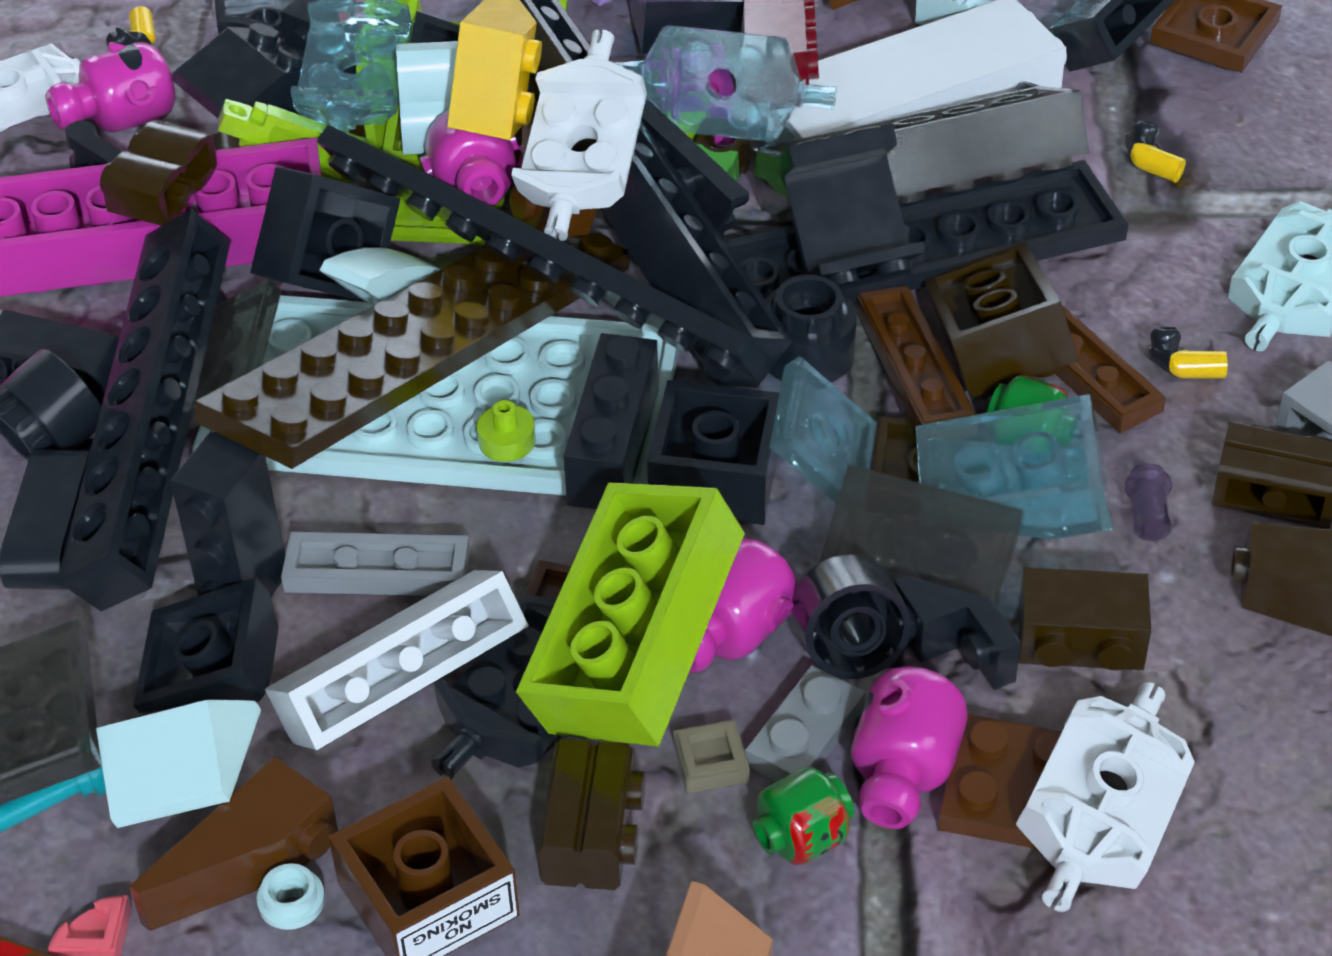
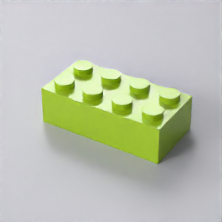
[516,482,745,747]

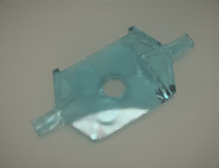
[290,0,412,134]
[617,25,837,146]

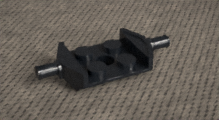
[431,594,562,780]

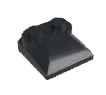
[133,577,279,713]

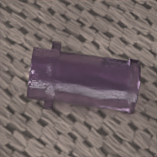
[1124,463,1172,541]

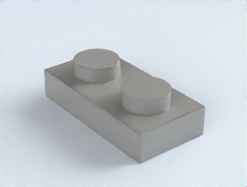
[745,665,866,781]

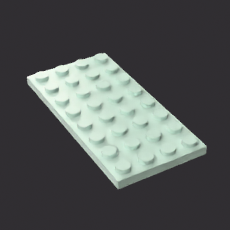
[192,293,679,496]

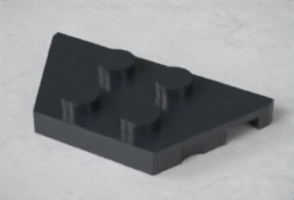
[641,98,749,239]

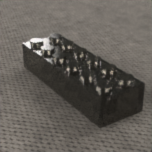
[750,86,1090,221]

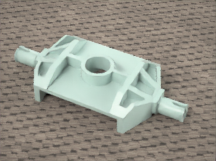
[1228,201,1332,351]

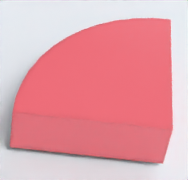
[47,895,132,956]

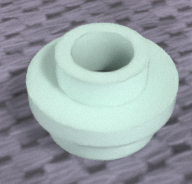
[257,863,325,930]

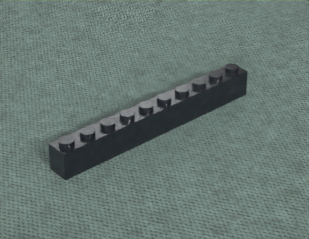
[520,0,793,388]

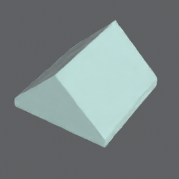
[96,700,261,828]

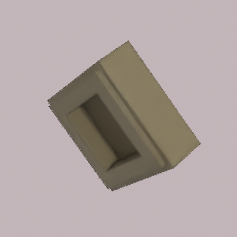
[673,719,750,794]

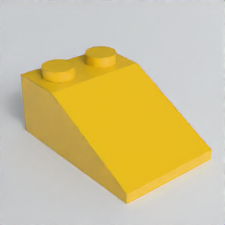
[447,0,542,140]

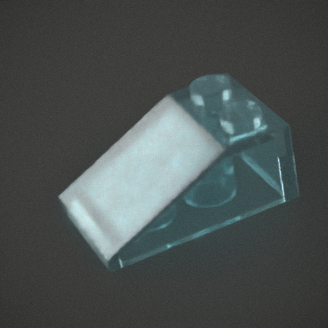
[916,394,1113,540]

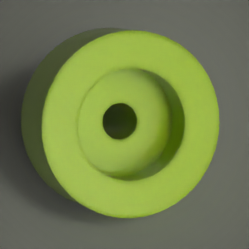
[476,400,536,462]

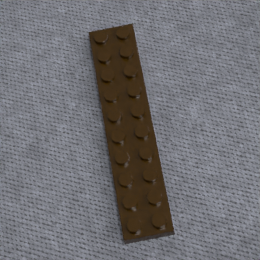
[194,233,630,469]

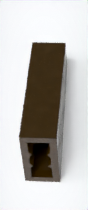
[1231,522,1332,636]

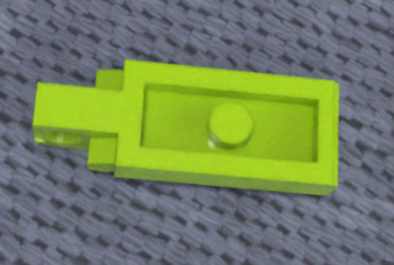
[218,99,366,184]

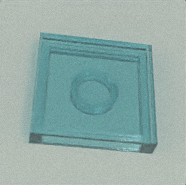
[769,357,877,514]

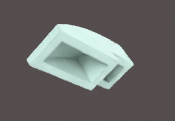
[319,248,442,306]

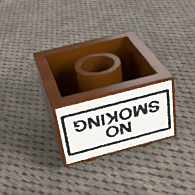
[328,776,520,956]

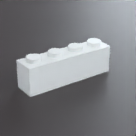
[265,570,529,750]

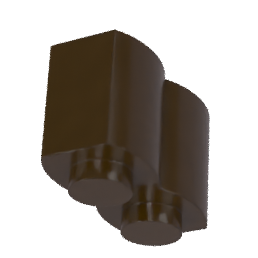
[100,120,218,226]

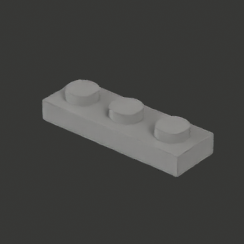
[281,532,470,596]

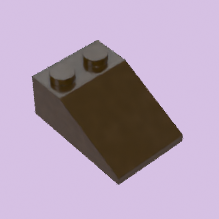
[924,242,1079,399]

